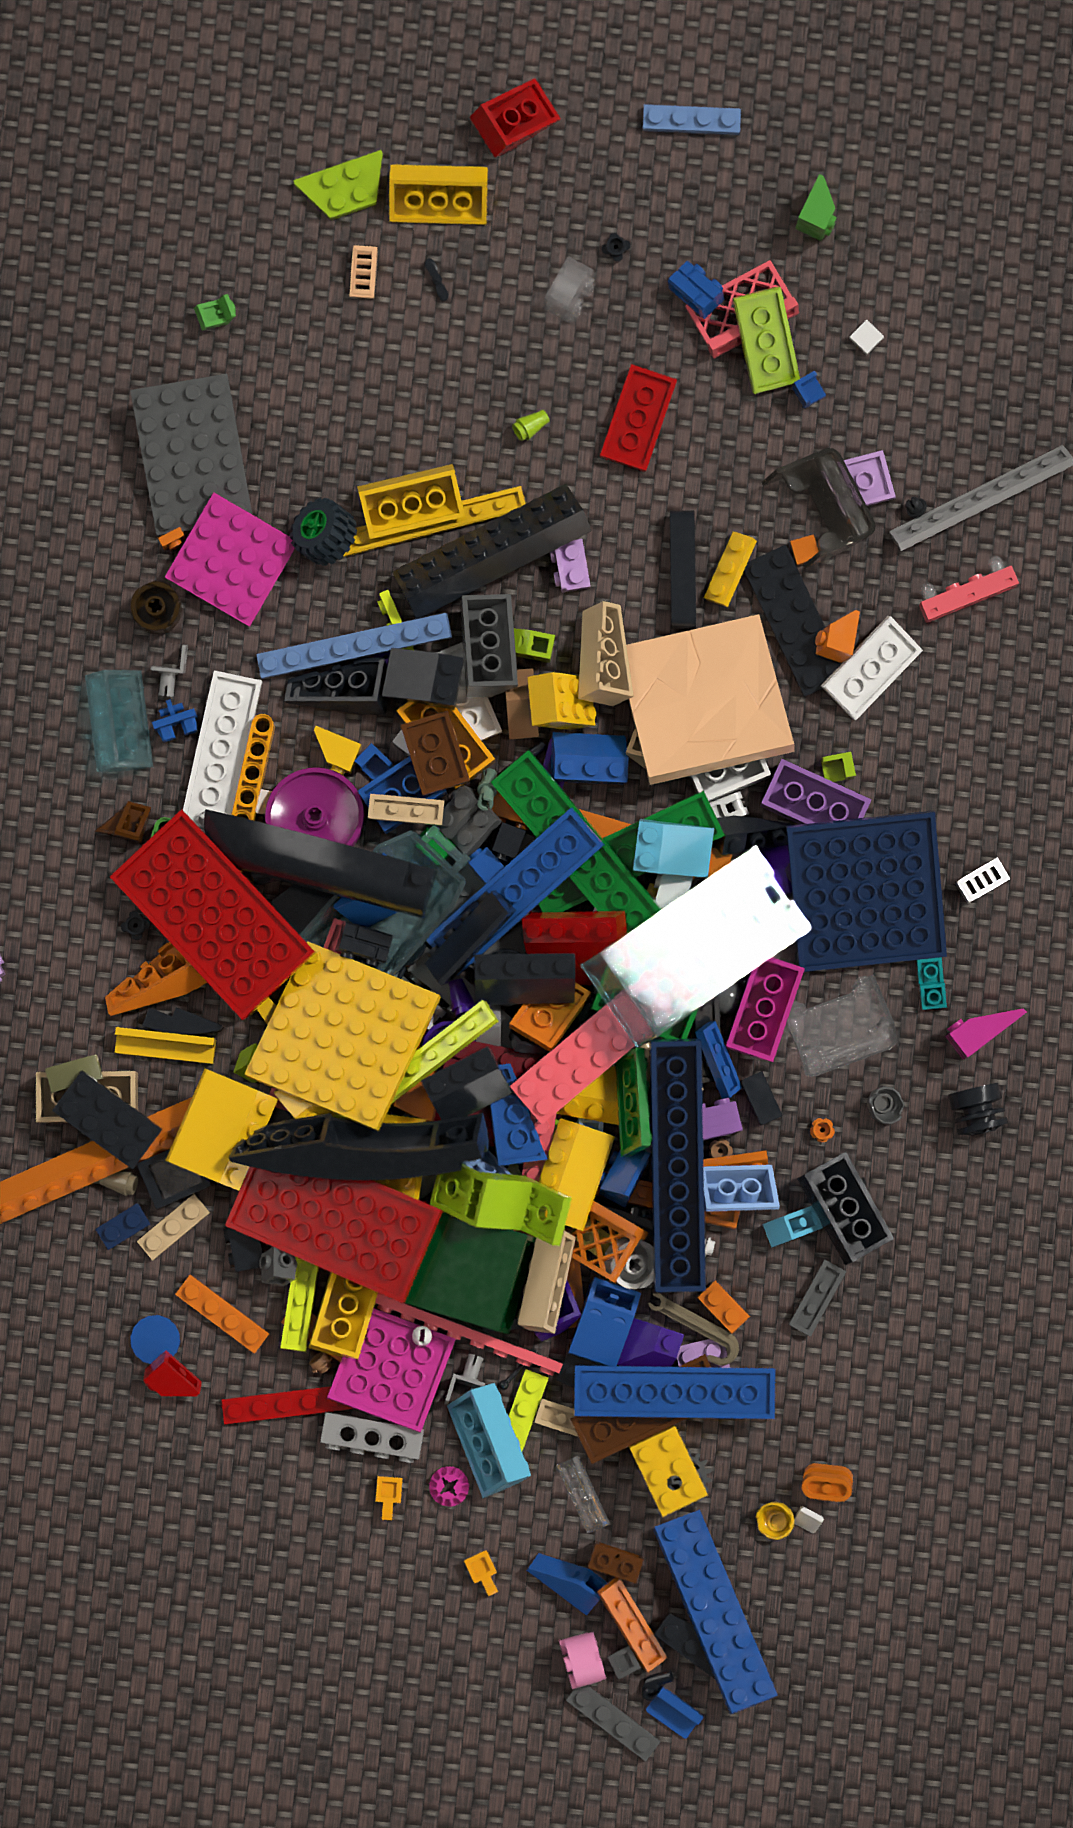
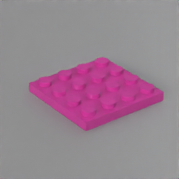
[165,493,295,627]
[327,1308,456,1433]

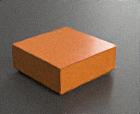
[790,535,821,565]

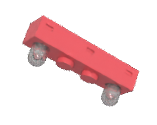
[919,555,1019,623]

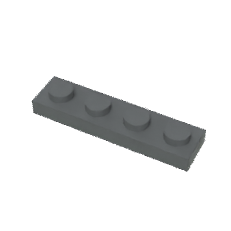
[566,1685,661,1762]

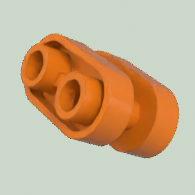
[802,1463,853,1502]

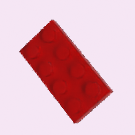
[600,364,677,472]

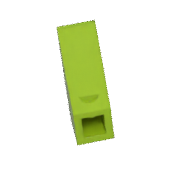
[514,628,555,663]

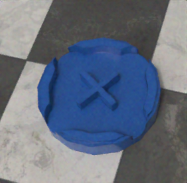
[131,1315,180,1364]

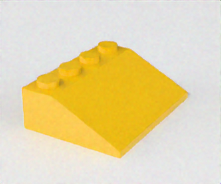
[166,1069,278,1190]

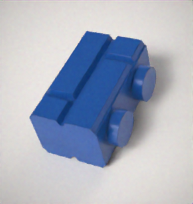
[668,261,724,319]

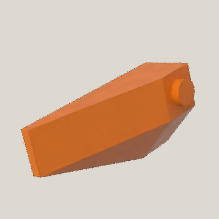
[105,942,207,1016]

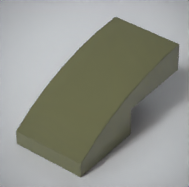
[45,1054,103,1093]

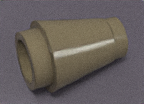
[100,1172,138,1196]

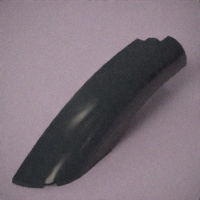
[204,809,437,919]
[229,1113,488,1180]

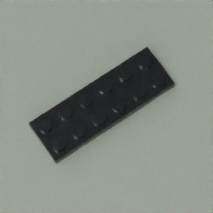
[744,544,842,698]

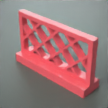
[685,260,799,359]

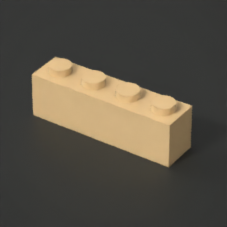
[518,1231,576,1334]

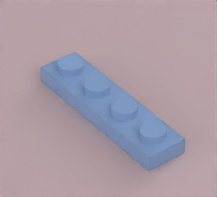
[643,105,741,135]

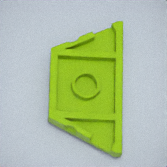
[293,150,383,220]

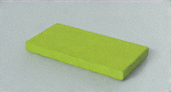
[732,286,800,394]

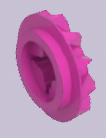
[429,1466,469,1507]

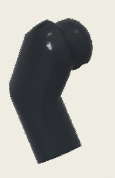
[642,1670,674,1701]

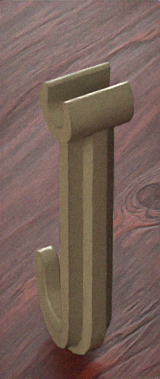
[648,1293,739,1365]

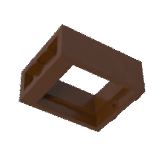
[587,1540,644,1584]

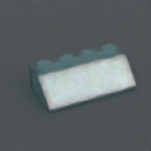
[85,670,153,772]

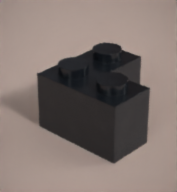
[492,822,537,865]

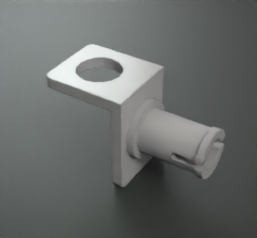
[150,644,188,697]
[445,1354,485,1405]

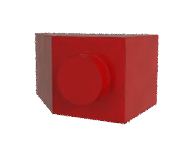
[143,1351,202,1397]

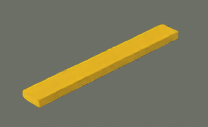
[343,486,526,557]

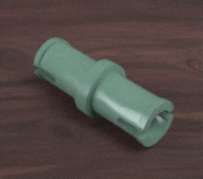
[477,768,497,811]

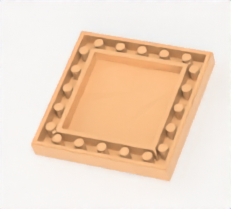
[626,614,794,785]

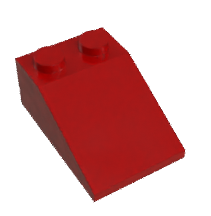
[469,78,561,158]

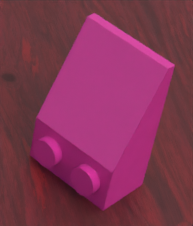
[945,1008,1027,1060]

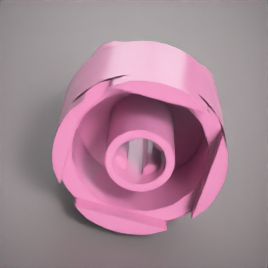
[559,1632,606,1689]

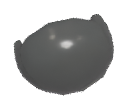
[712,980,743,1018]
[867,1086,905,1124]

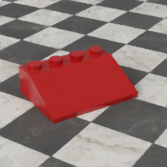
[522,911,630,985]

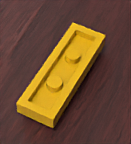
[704,531,757,607]

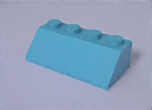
[447,1383,531,1498]

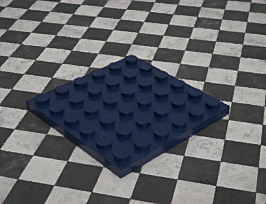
[786,810,947,972]

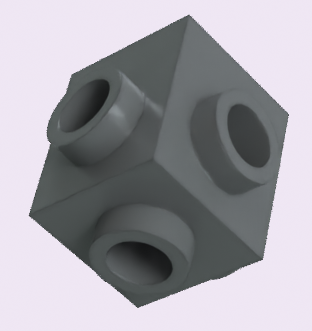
[259,1246,297,1286]

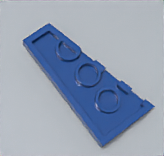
[490,1063,547,1166]

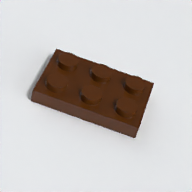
[401,710,470,796]

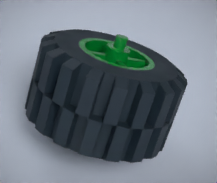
[290,498,357,566]

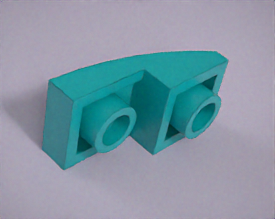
[916,957,947,1010]

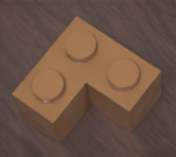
[505,668,539,739]

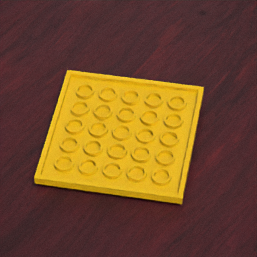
[245,941,441,1131]

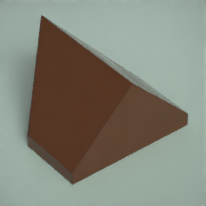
[95,801,151,844]

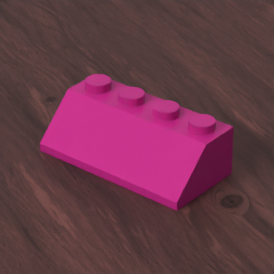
[726,953,805,1062]

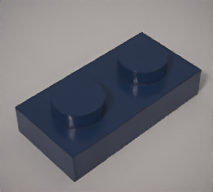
[96,1203,151,1250]

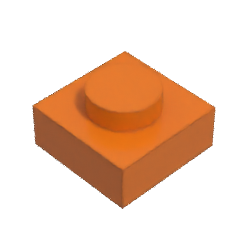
[158,527,186,551]

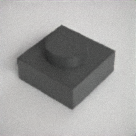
[607,1646,642,1679]

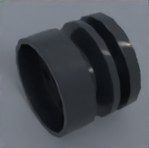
[948,1082,1008,1136]

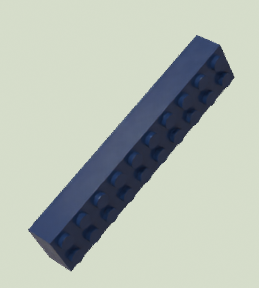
[649,1039,706,1292]

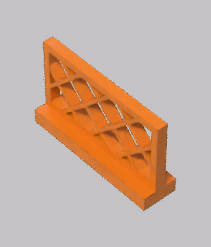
[564,1201,648,1282]

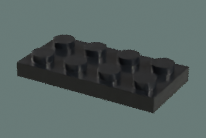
[52,1070,163,1169]

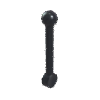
[499,1349,538,1390]

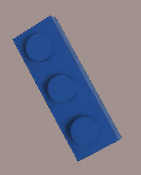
[695,1021,742,1099]

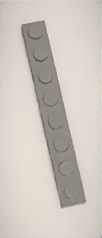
[889,445,1073,551]

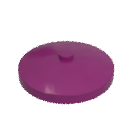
[265,768,364,846]

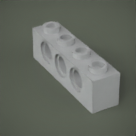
[321,1412,424,1463]

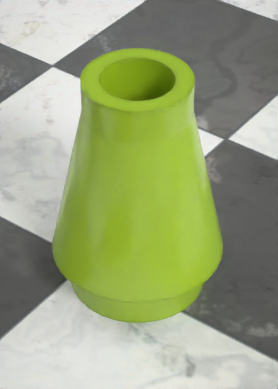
[512,409,550,441]

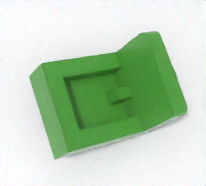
[194,294,236,331]

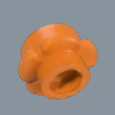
[810,1118,835,1142]

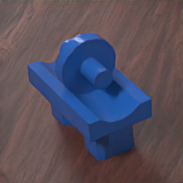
[152,699,198,743]

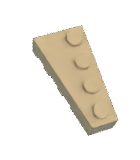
[578,601,634,706]

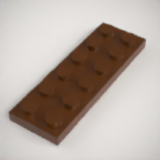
[570,1354,712,1464]

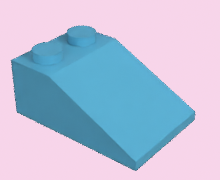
[633,819,714,877]

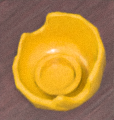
[756,1501,794,1540]

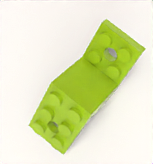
[430,1164,572,1246]

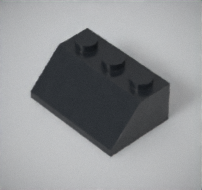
[421,1046,513,1120]

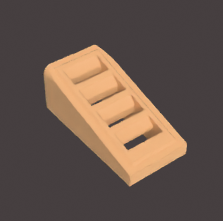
[350,245,378,299]

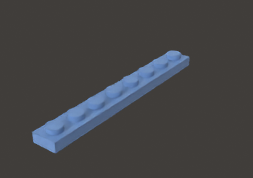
[256,613,452,679]

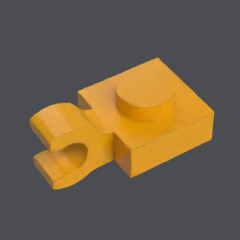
[376,1476,403,1520]
[464,1550,498,1596]

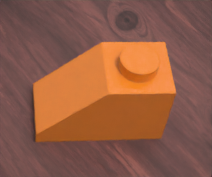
[815,610,860,663]

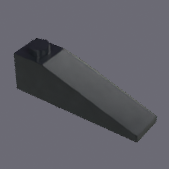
[284,658,388,715]

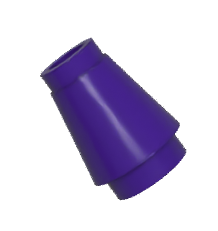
[449,979,475,1017]

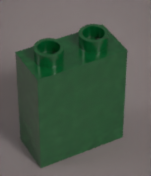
[387,1211,536,1334]

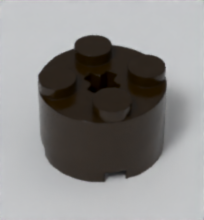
[130,581,182,634]

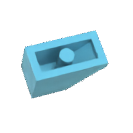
[763,1206,823,1247]

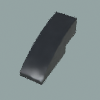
[142,1007,224,1036]

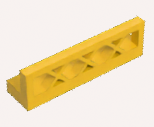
[115,1027,216,1064]

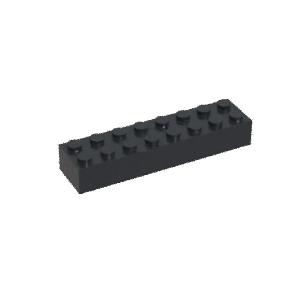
[392,484,592,619]

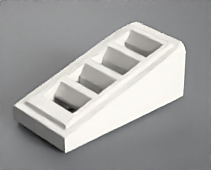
[955,858,1010,904]

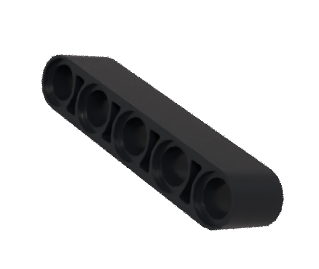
[670,510,696,629]

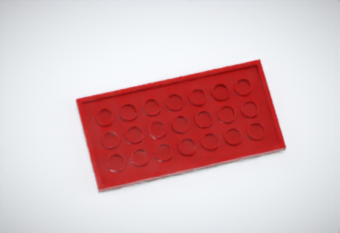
[110,809,316,1021]
[225,1167,443,1303]

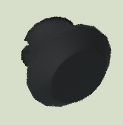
[905,497,927,518]

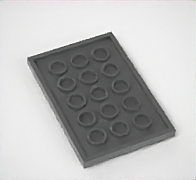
[130,373,253,535]

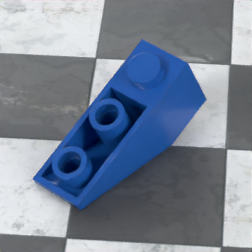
[527,1553,607,1615]

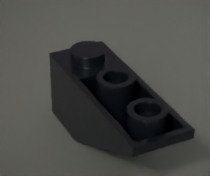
[712,815,791,855]

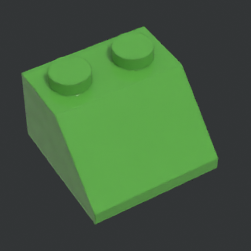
[796,174,837,241]

